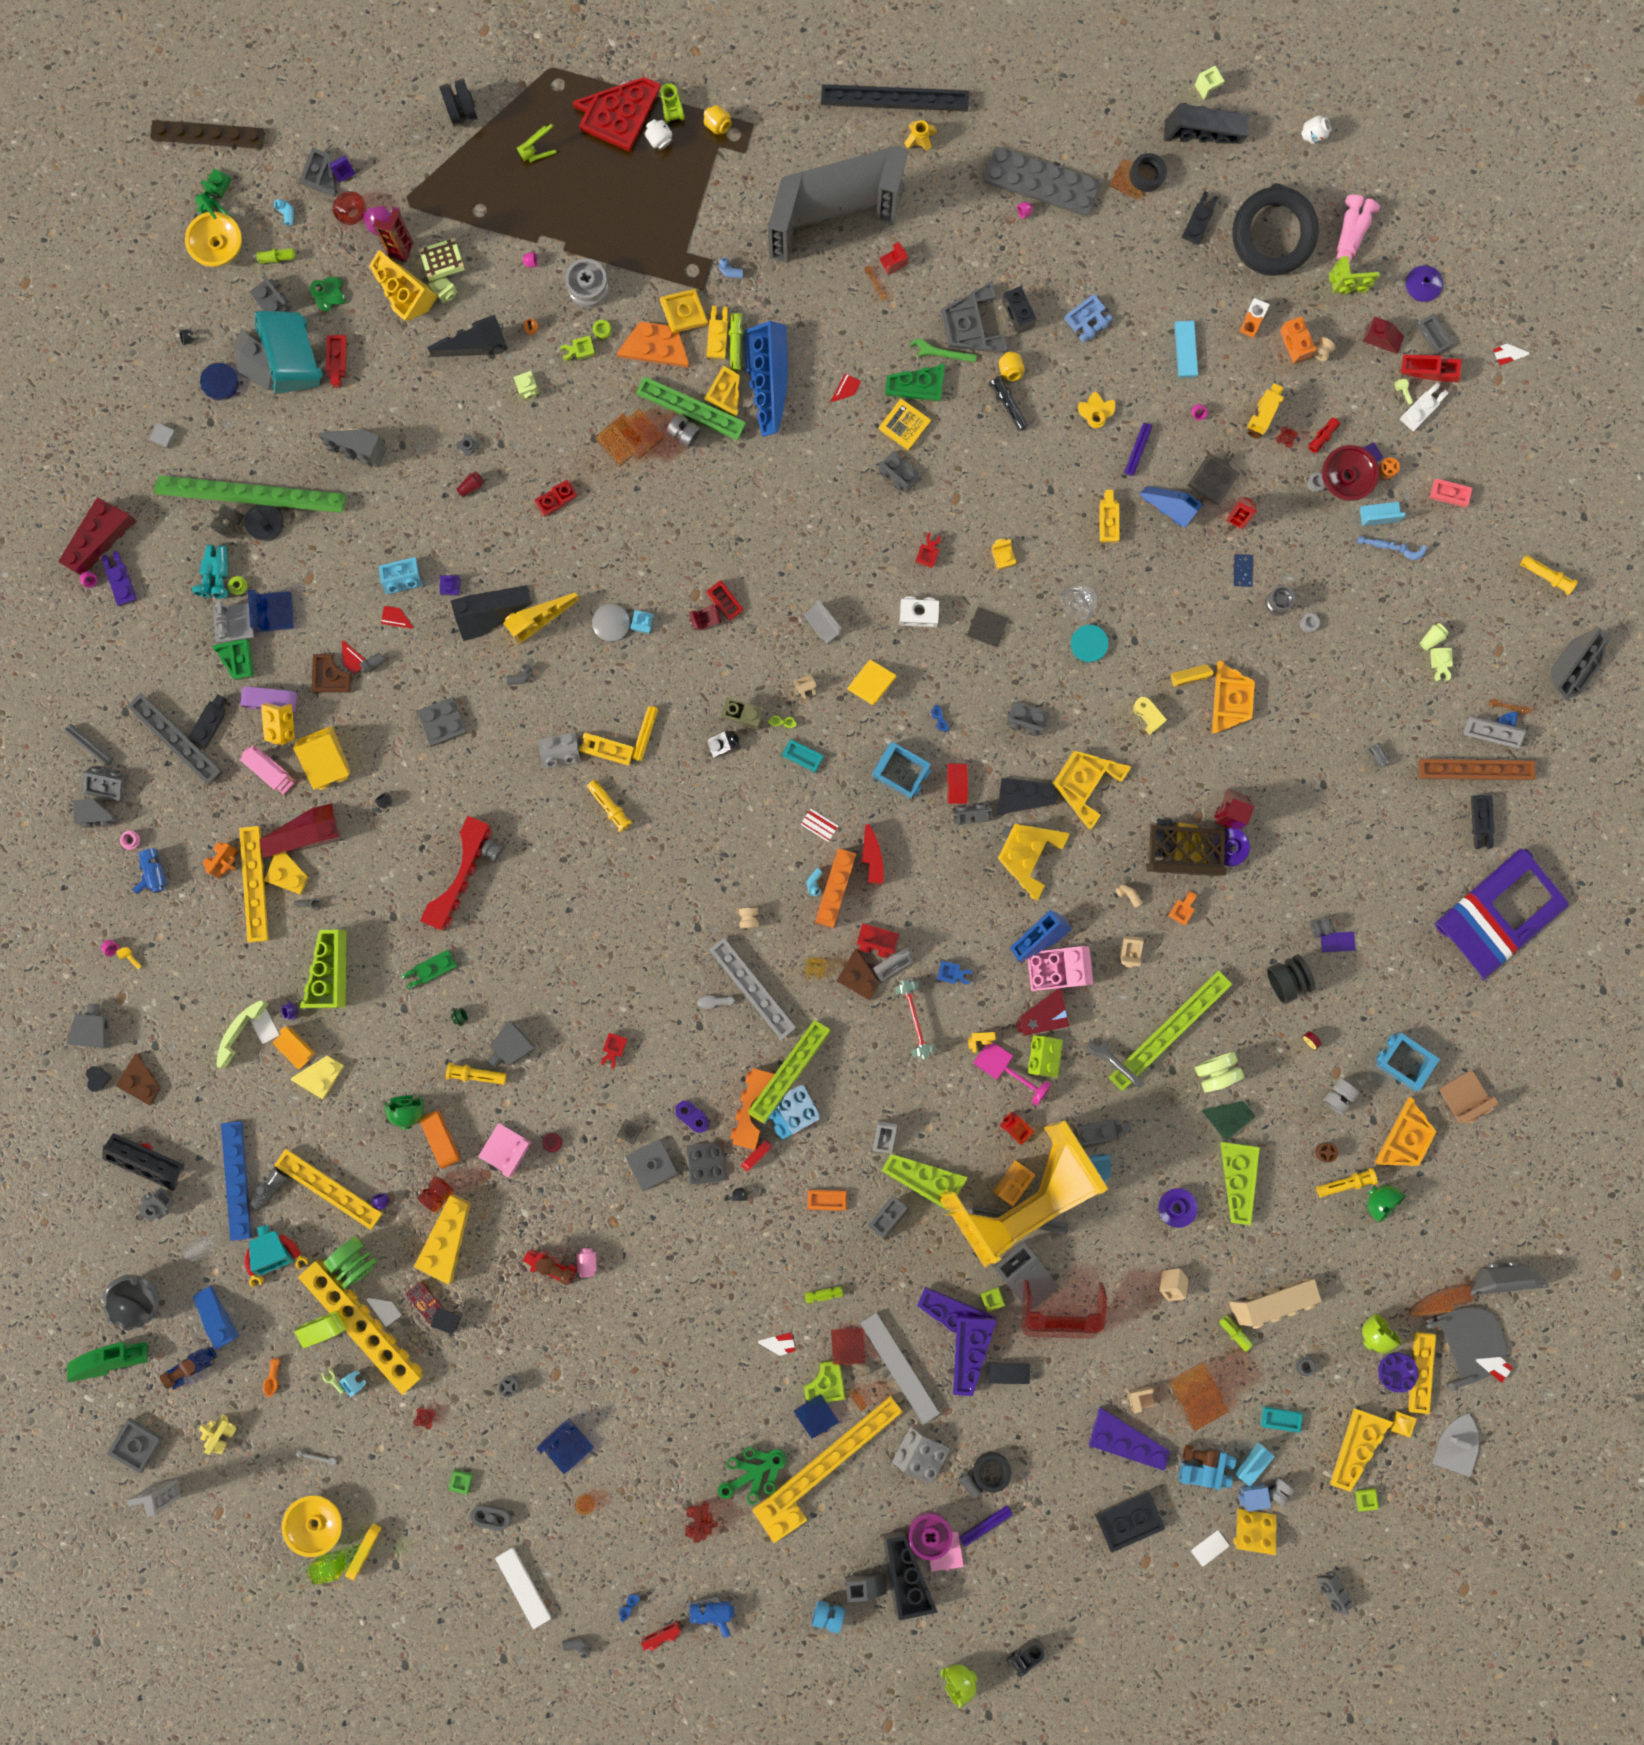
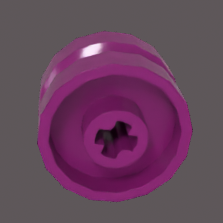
[908,1511,953,1560]

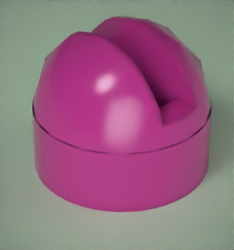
[1017,202,1032,219]
[523,252,538,268]
[1191,404,1208,421]
[80,571,97,588]
[101,940,119,957]

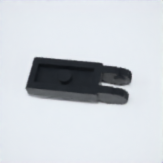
[1181,191,1219,245]
[1471,795,1495,849]

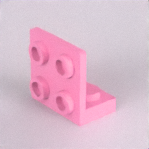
[479,1124,532,1178]

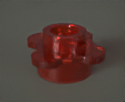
[1276,426,1298,448]
[413,1407,436,1429]

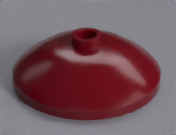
[1322,445,1379,501]

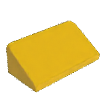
[1170,664,1214,687]

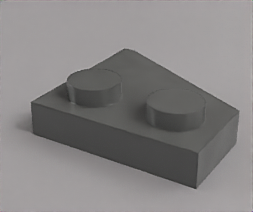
[299,147,335,197]

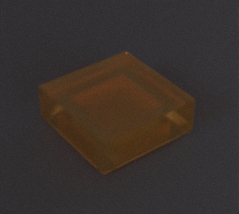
[849,1388,867,1411]

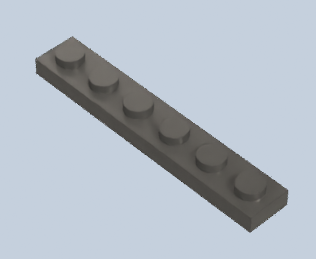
[127,693,223,786]

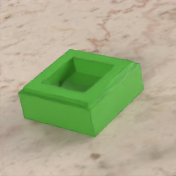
[449,1469,473,1495]

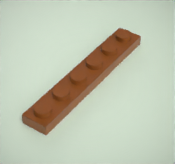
[1418,759,1535,781]

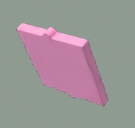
[927,1531,964,1572]

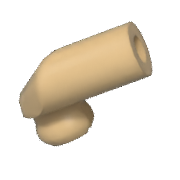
[1115,884,1143,907]

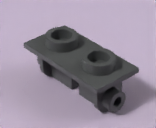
[952,802,992,825]
[1316,1571,1352,1615]

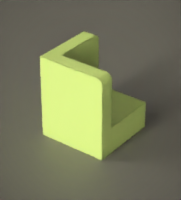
[1195,66,1224,100]

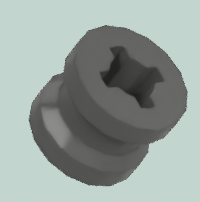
[481,838,504,862]
[1310,916,1332,939]
[498,1375,520,1398]

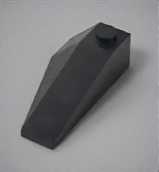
[427,315,508,357]
[450,585,532,641]

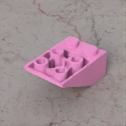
[1028,946,1094,991]

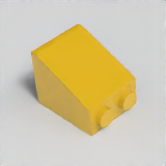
[293,726,350,790]

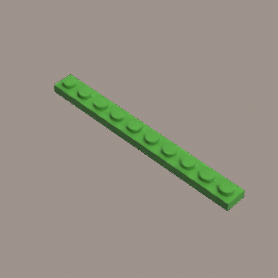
[154,475,347,513]

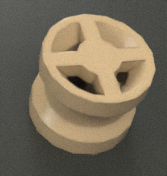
[1313,337,1335,361]

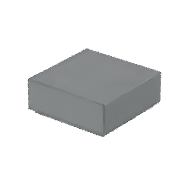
[149,423,176,449]

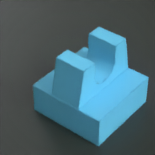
[631,610,654,634]
[339,1370,367,1397]

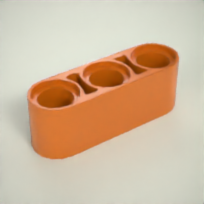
[420,1109,460,1169]

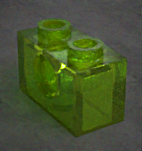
[308,1550,346,1585]

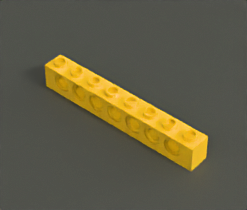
[298,1259,424,1395]

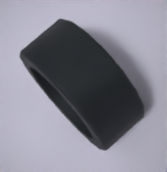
[1129,153,1167,192]
[973,1452,1012,1493]

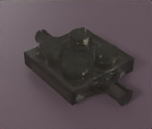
[1187,451,1240,506]

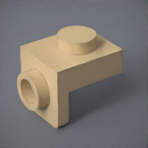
[1120,936,1144,968]

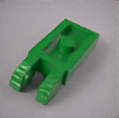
[401,949,458,990]

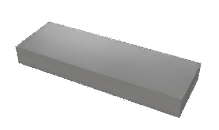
[1463,715,1526,749]

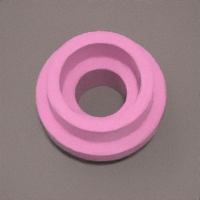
[120,831,140,850]

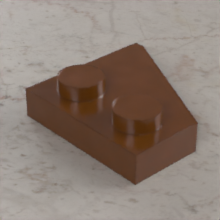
[837,949,879,1001]
[116,1053,161,1105]

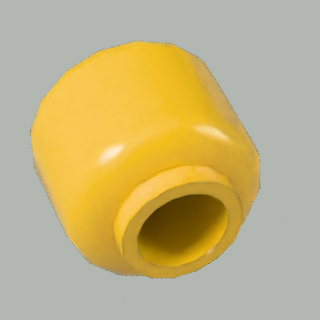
[704,105,731,134]
[998,352,1025,381]

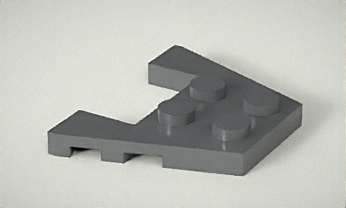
[941,281,1008,353]

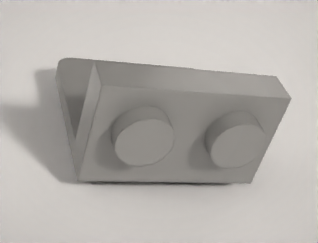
[892,1427,949,1483]

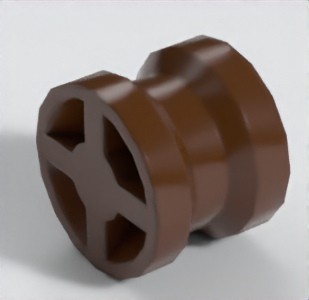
[1315,1143,1338,1163]

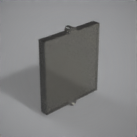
[967,607,1009,648]

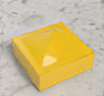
[1390,1411,1416,1438]

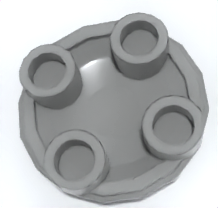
[592,604,630,642]

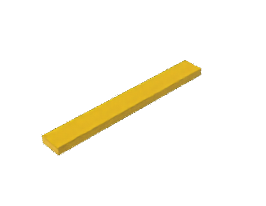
[767,1396,903,1515]

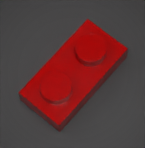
[641,1621,682,1651]

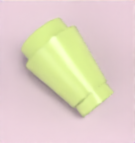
[1419,623,1449,651]

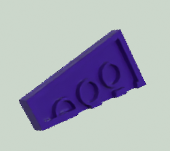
[917,1286,997,1333]
[953,1316,997,1396]

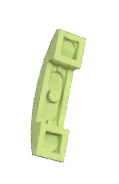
[217,1001,269,1068]

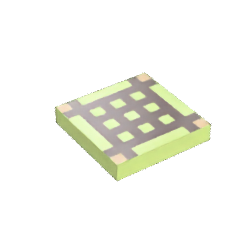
[419,238,465,281]

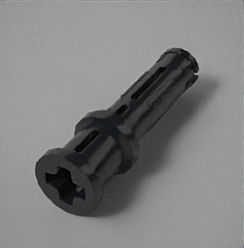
[988,375,1028,431]

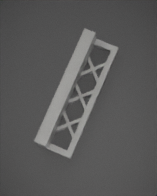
[127,1478,181,1517]

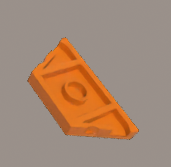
[617,321,689,368]

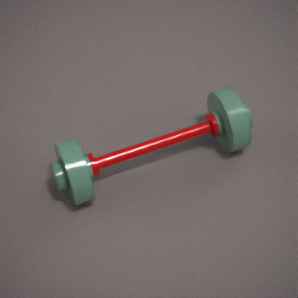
[894,979,937,1060]

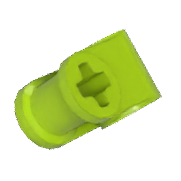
[661,83,684,124]

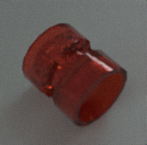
[417,1176,454,1213]

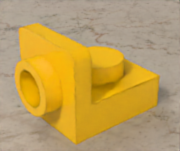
[991,538,1016,570]
[968,1032,997,1053]

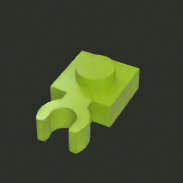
[560,335,595,361]

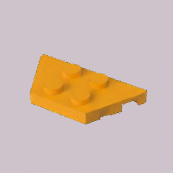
[1211,661,1255,734]
[1374,1097,1437,1166]

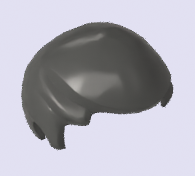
[102,1274,159,1331]

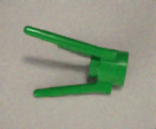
[195,193,233,219]

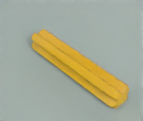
[632,706,658,761]

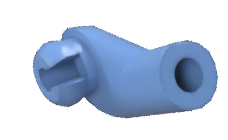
[718,257,743,278]

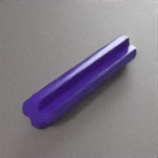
[1124,423,1152,476]
[960,1506,1013,1546]

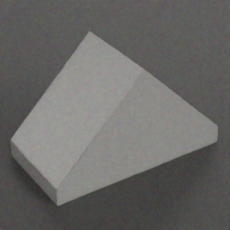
[873,1121,897,1154]

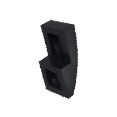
[988,1362,1030,1384]

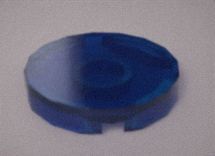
[200,363,239,401]

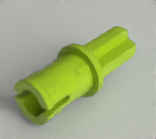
[257,248,296,264]
[1219,1315,1254,1352]

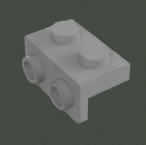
[538,733,581,769]

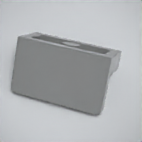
[803,600,842,644]

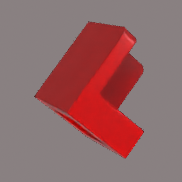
[880,242,908,275]

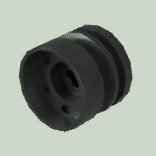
[1266,954,1316,1004]

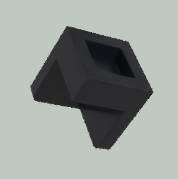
[430,1308,462,1334]

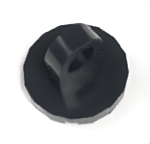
[244,504,283,541]

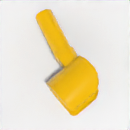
[116,947,142,969]

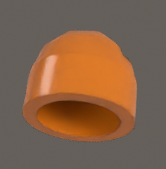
[523,318,539,335]

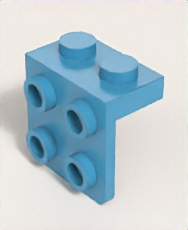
[769,1085,820,1140]

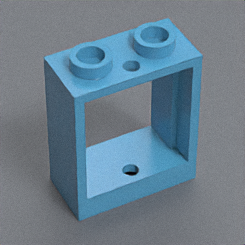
[871,741,932,799]
[1375,1033,1440,1091]

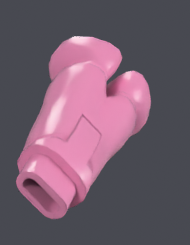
[1336,195,1380,263]

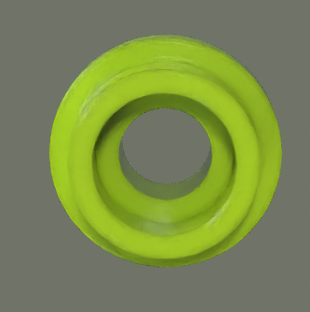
[228,576,248,595]

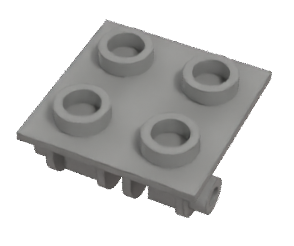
[213,602,254,643]

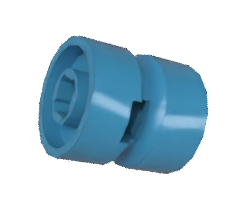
[811,1600,845,1634]

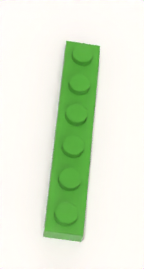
[636,376,746,441]

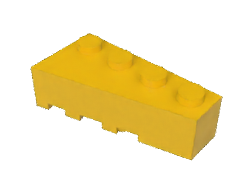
[414,1194,471,1285]

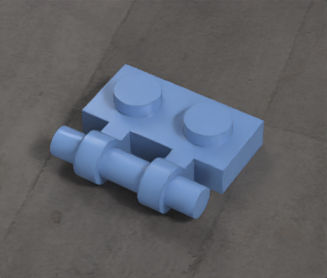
[1064,294,1113,342]

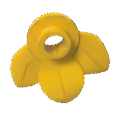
[1078,392,1115,428]

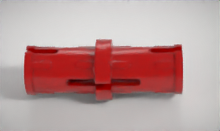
[1308,417,1341,454]

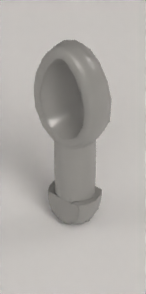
[697,995,735,1009]

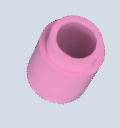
[576,1248,597,1277]

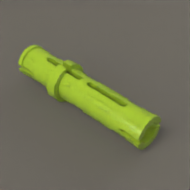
[729,313,744,372]

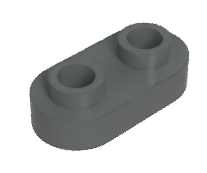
[471,1504,511,1531]

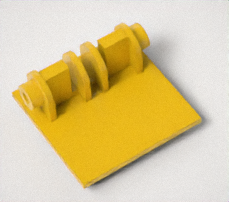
[1233,1509,1277,1555]

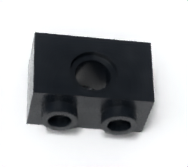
[1002,286,1037,334]

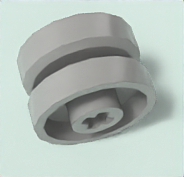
[565,259,609,308]

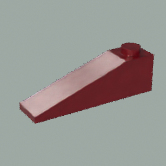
[259,803,341,858]

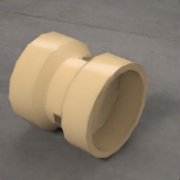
[739,908,759,929]

